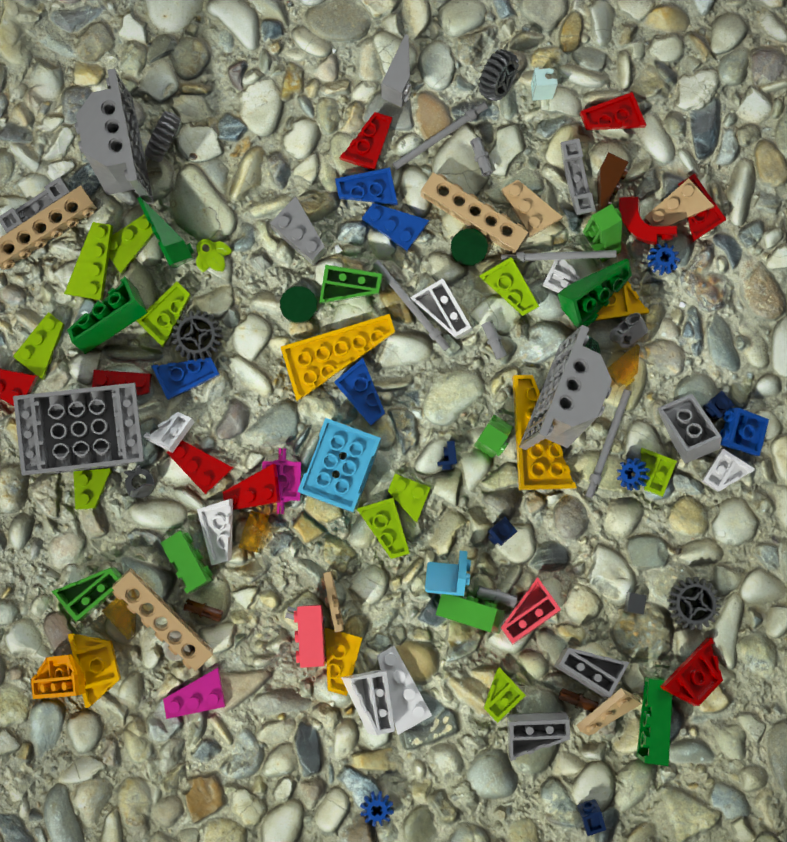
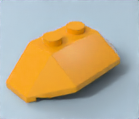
[31,654,86,699]

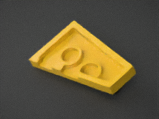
[325,627,363,696]

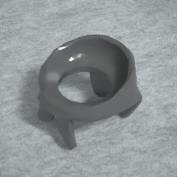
[124,465,155,498]

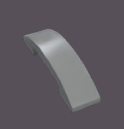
[560,138,596,215]
[0,177,70,233]

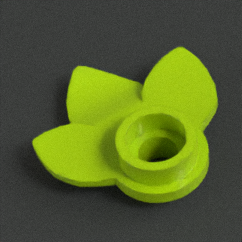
[196,239,232,273]

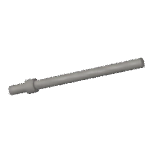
[393,102,488,170]
[501,250,617,263]
[373,260,450,351]
[585,389,631,498]

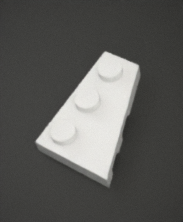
[197,499,233,566]

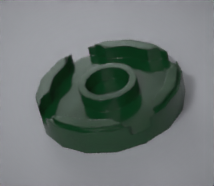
[450,228,488,267]
[280,286,317,324]

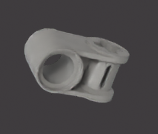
[609,313,648,348]

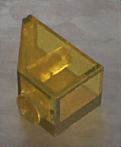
[607,344,640,388]
[238,511,270,553]
[102,597,137,640]

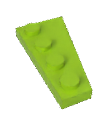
[64,222,113,300]

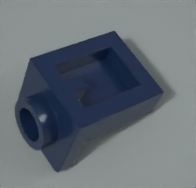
[703,391,734,420]
[437,441,457,470]
[487,517,518,546]
[577,799,606,836]

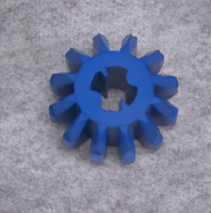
[647,242,680,275]
[617,458,651,491]
[360,791,394,827]

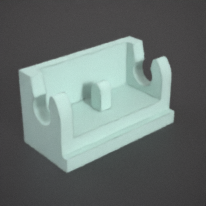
[531,68,558,101]

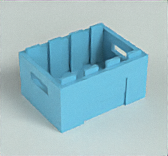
[297,418,381,514]

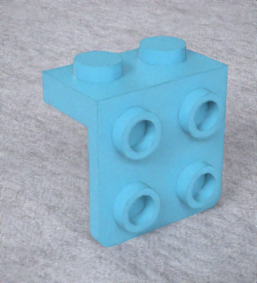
[425,551,471,596]

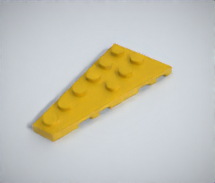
[281,314,395,402]
[512,375,577,490]

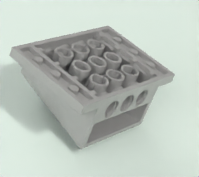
[75,68,154,205]
[519,325,612,450]
[13,383,144,476]

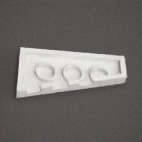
[377,645,432,735]

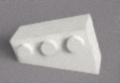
[410,278,473,339]
[341,670,395,735]

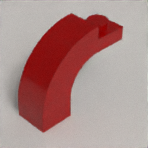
[619,197,678,245]

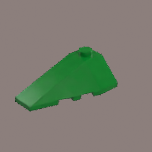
[137,197,195,269]
[558,259,632,329]

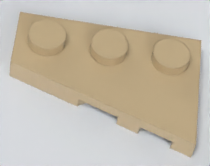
[645,178,714,226]
[576,688,642,736]

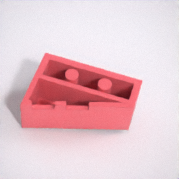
[501,577,561,645]
[294,605,327,668]

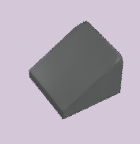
[624,592,647,615]

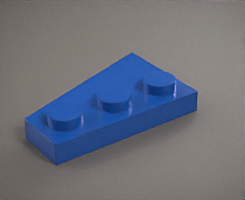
[335,167,398,205]
[362,203,430,252]
[151,357,220,400]
[334,358,385,426]

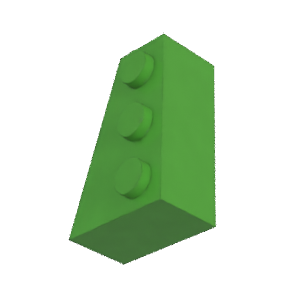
[583,204,622,263]
[319,265,383,304]
[161,530,213,594]

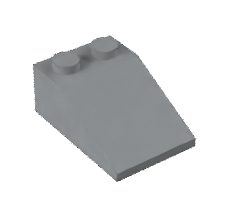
[381,34,412,107]
[658,394,722,464]

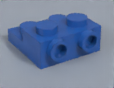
[719,408,769,456]

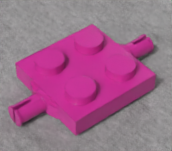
[262,448,302,514]

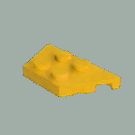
[595,281,649,321]
[68,633,121,708]

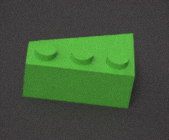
[474,414,513,458]
[52,568,122,622]
[435,594,506,634]

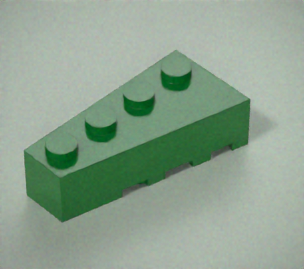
[67,276,148,354]
[636,677,674,766]

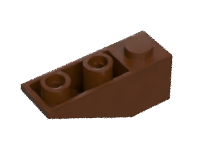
[597,152,629,211]

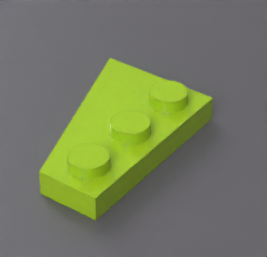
[109,214,154,275]
[13,312,65,380]

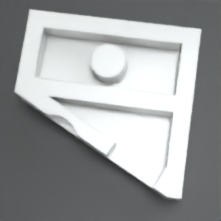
[543,259,582,293]
[143,412,194,453]
[701,449,755,492]

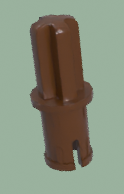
[183,599,223,622]
[559,688,599,713]

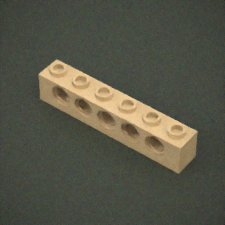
[421,172,529,254]
[0,185,97,271]
[112,568,213,671]

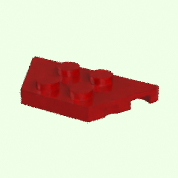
[660,638,723,706]

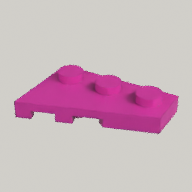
[163,667,226,719]

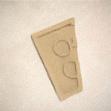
[501,180,563,238]
[321,571,345,633]

